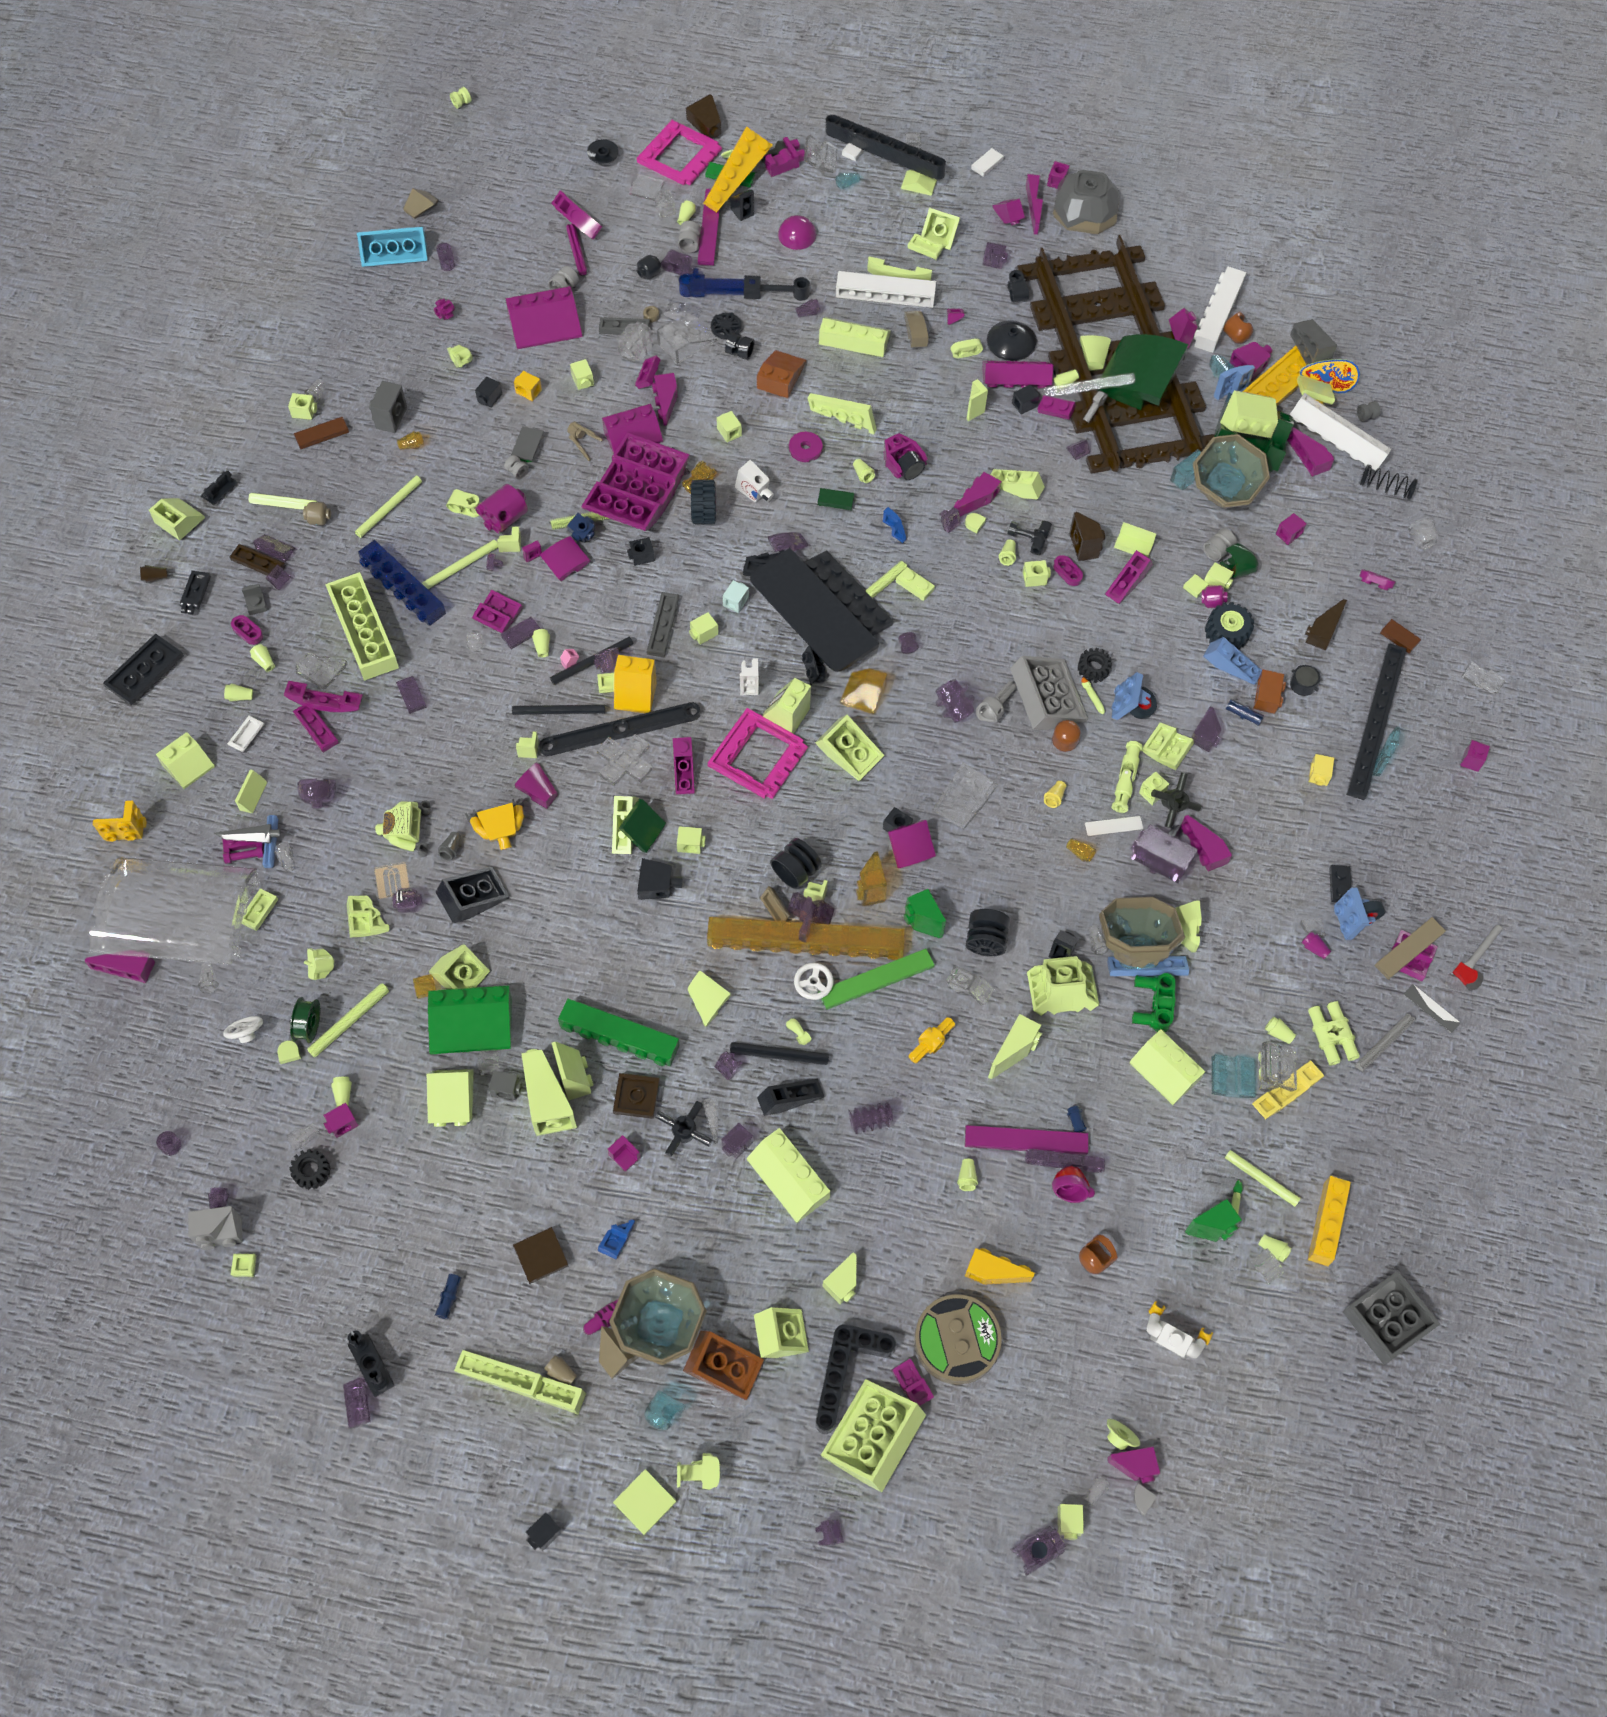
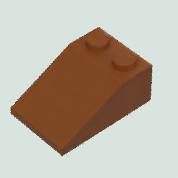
[757,350,806,398]
[683,1331,764,1400]

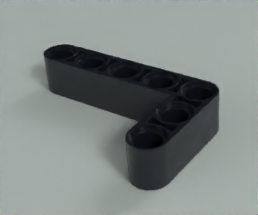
[816,1324,896,1434]

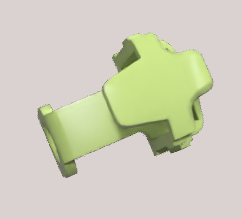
[677,1453,720,1490]

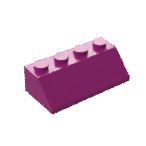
[982,361,1053,388]

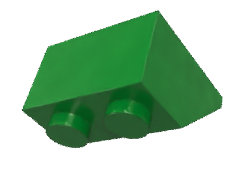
[903,889,946,938]
[1185,1199,1242,1242]

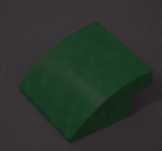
[1096,334,1189,410]

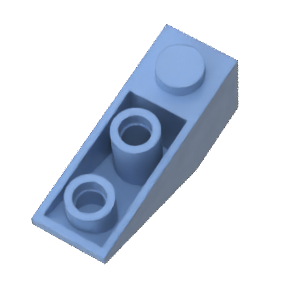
[1203,637,1262,685]

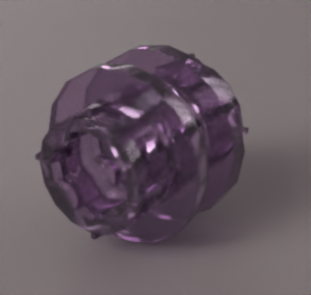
[935,679,975,723]

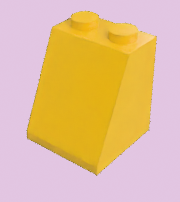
[614,655,657,713]

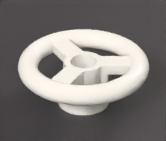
[794,963,833,1000]
[223,1016,263,1043]

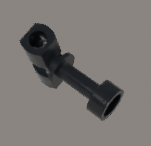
[1007,521,1052,555]

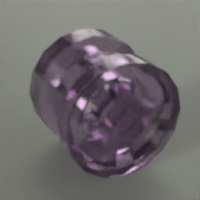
[898,632,919,654]
[156,1131,182,1156]

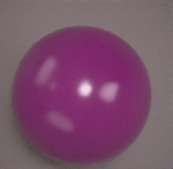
[778,215,816,250]

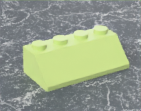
[819,317,891,357]
[747,1128,830,1223]

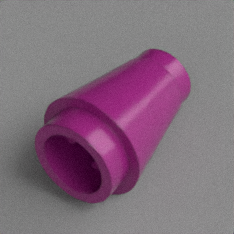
[1301,931,1331,959]

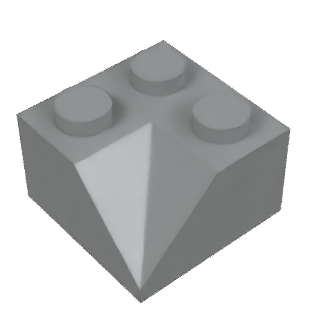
[188,1206,242,1250]

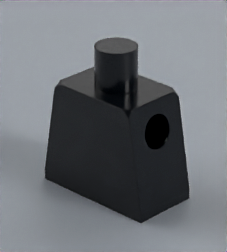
[637,858,683,900]

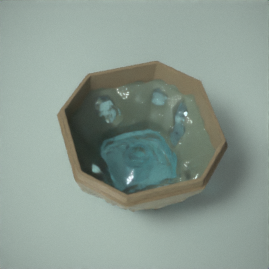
[1193,434,1270,509]
[1099,897,1185,969]
[609,1269,707,1365]

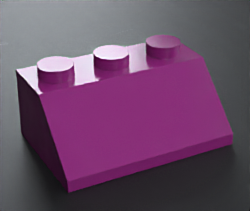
[602,404,663,454]

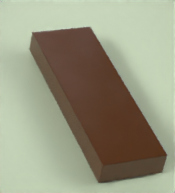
[293,416,349,450]

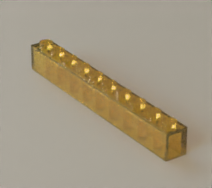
[707,917,905,960]

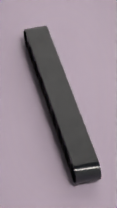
[826,114,946,180]

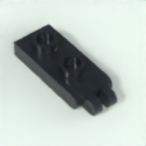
[180,570,211,615]

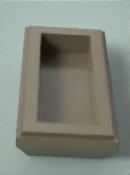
[760,886,791,928]

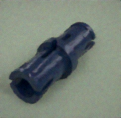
[1225,699,1264,726]
[435,1274,462,1320]

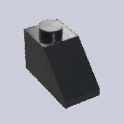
[730,190,754,221]
[1048,930,1078,959]

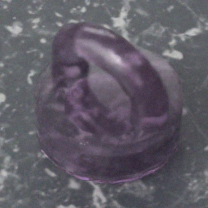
[486,553,504,571]

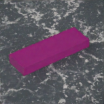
[293,705,339,753]

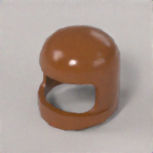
[1223,311,1253,344]
[1052,720,1081,752]
[1079,1234,1118,1274]

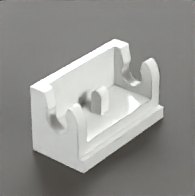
[740,658,759,695]

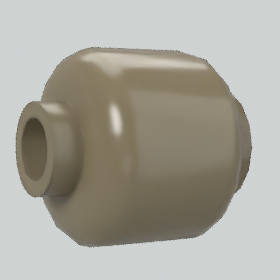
[303,502,331,525]

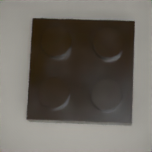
[613,1073,660,1119]

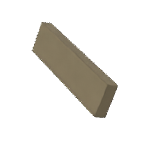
[1374,917,1446,980]

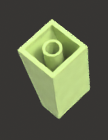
[521,1049,577,1136]

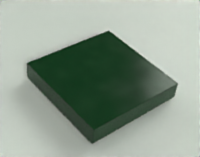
[619,799,666,853]

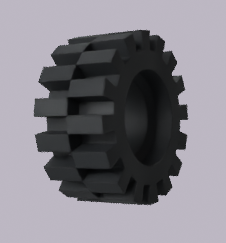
[1077,648,1112,683]
[289,1149,330,1190]

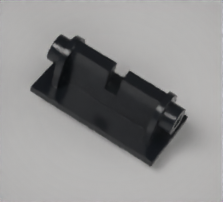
[201,470,238,505]
[802,645,827,685]

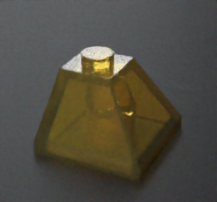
[840,668,887,714]

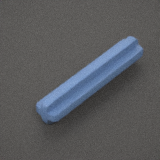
[262,815,279,868]

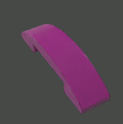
[284,680,363,712]

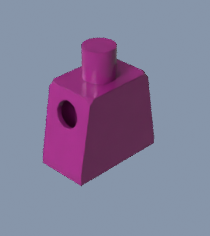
[1230,342,1272,382]

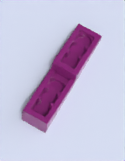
[1026,174,1043,235]

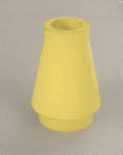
[1044,781,1066,808]

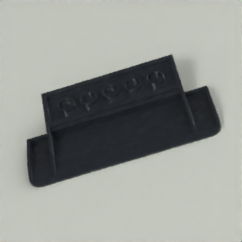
[750,548,894,672]

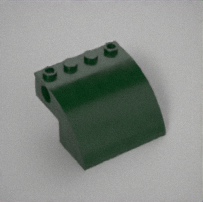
[1214,393,1294,472]

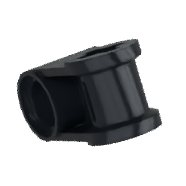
[1007,270,1029,303]

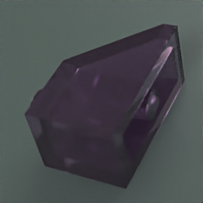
[1191,706,1222,752]

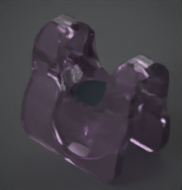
[1010,1526,1066,1576]

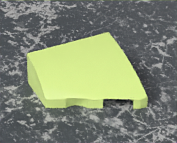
[1080,335,1111,371]
[347,896,389,938]
[688,971,731,1027]

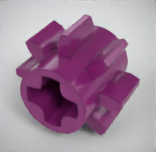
[434,298,455,320]

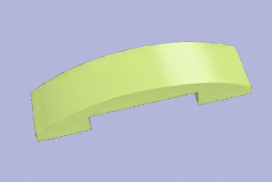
[867,257,932,281]

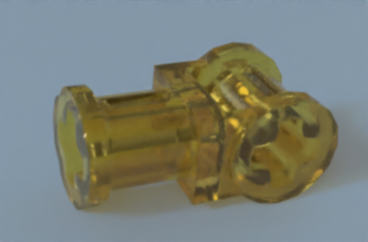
[682,461,717,494]

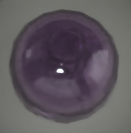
[297,778,336,809]

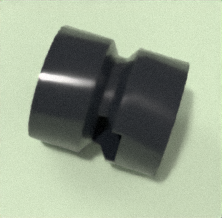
[725,332,755,360]

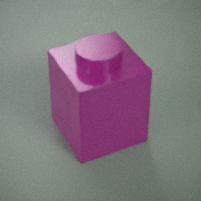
[1460,740,1490,772]

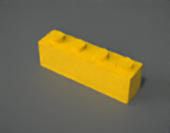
[1307,1176,1351,1266]

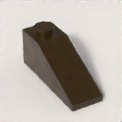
[1305,599,1347,651]

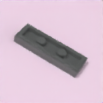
[599,317,650,336]

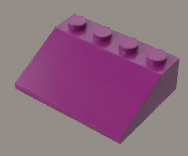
[505,286,582,350]

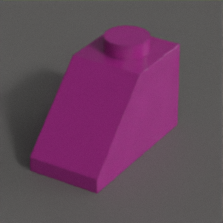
[992,198,1025,225]
[1168,308,1198,348]
[1107,1447,1160,1484]

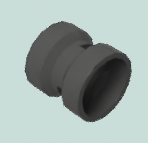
[1357,401,1381,422]

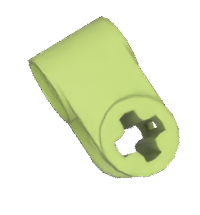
[446,489,480,517]

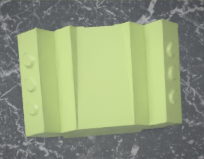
[1027,956,1099,1016]

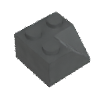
[369,380,407,433]

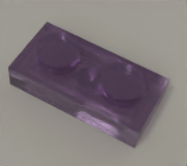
[343,1378,371,1428]

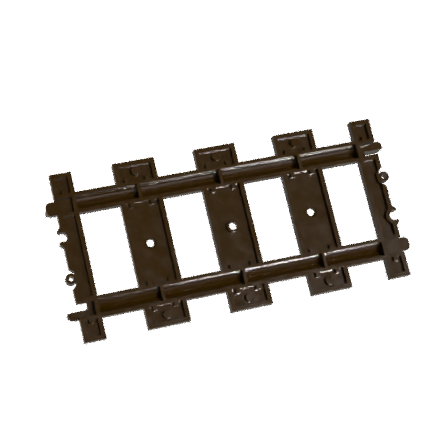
[1016,235,1215,474]

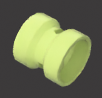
[450,87,471,108]

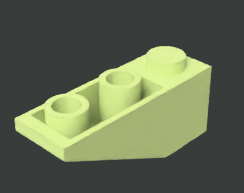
[990,469,1045,499]

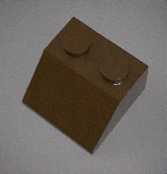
[1069,512,1105,561]

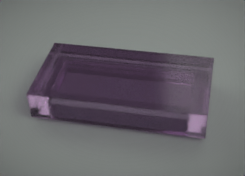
[501,617,541,649]
[396,676,427,714]

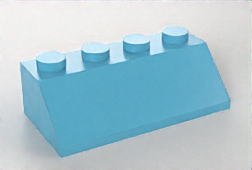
[357,227,428,267]

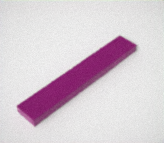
[698,189,720,266]
[965,1125,1088,1155]

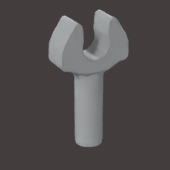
[1083,391,1107,422]

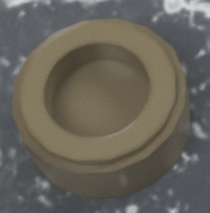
[643,306,660,322]

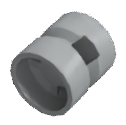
[678,221,701,253]
[548,266,579,290]
[1203,528,1237,561]

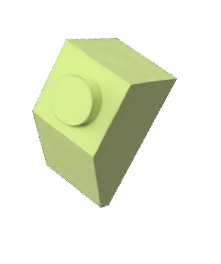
[822,1252,856,1305]

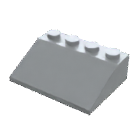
[1010,656,1088,730]

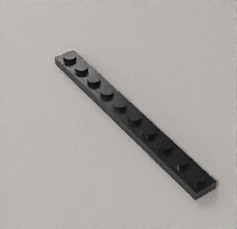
[1346,643,1407,800]

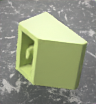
[149,498,205,540]

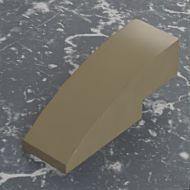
[904,310,928,347]

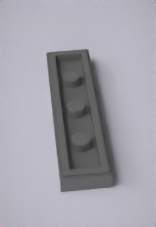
[647,592,679,658]

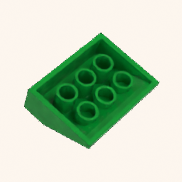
[428,985,512,1055]

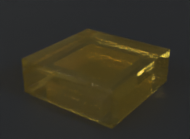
[413,974,436,999]

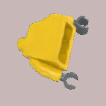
[465,798,524,850]

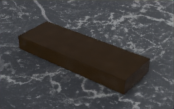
[229,544,286,579]

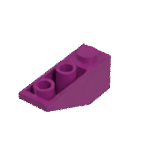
[652,373,678,426]
[954,472,1001,518]
[673,737,695,795]
[1181,815,1232,872]

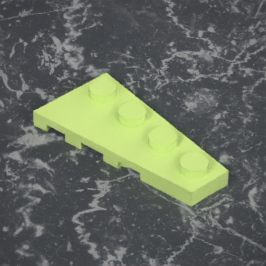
[808,393,877,435]

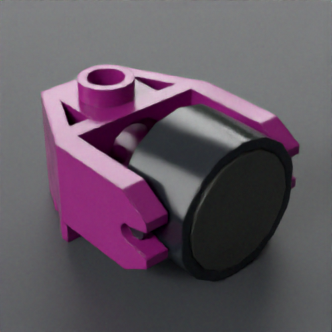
[883,433,928,480]

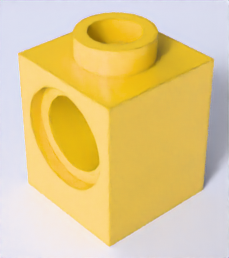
[514,371,542,401]

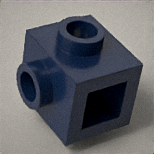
[567,513,595,543]

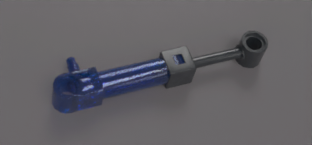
[678,268,810,301]

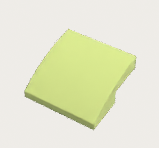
[1142,723,1194,770]

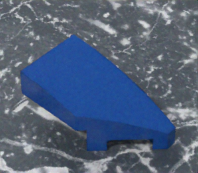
[883,507,906,543]
[598,1220,635,1260]

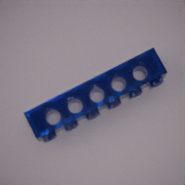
[358,540,446,626]

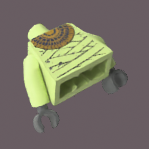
[375,800,431,857]

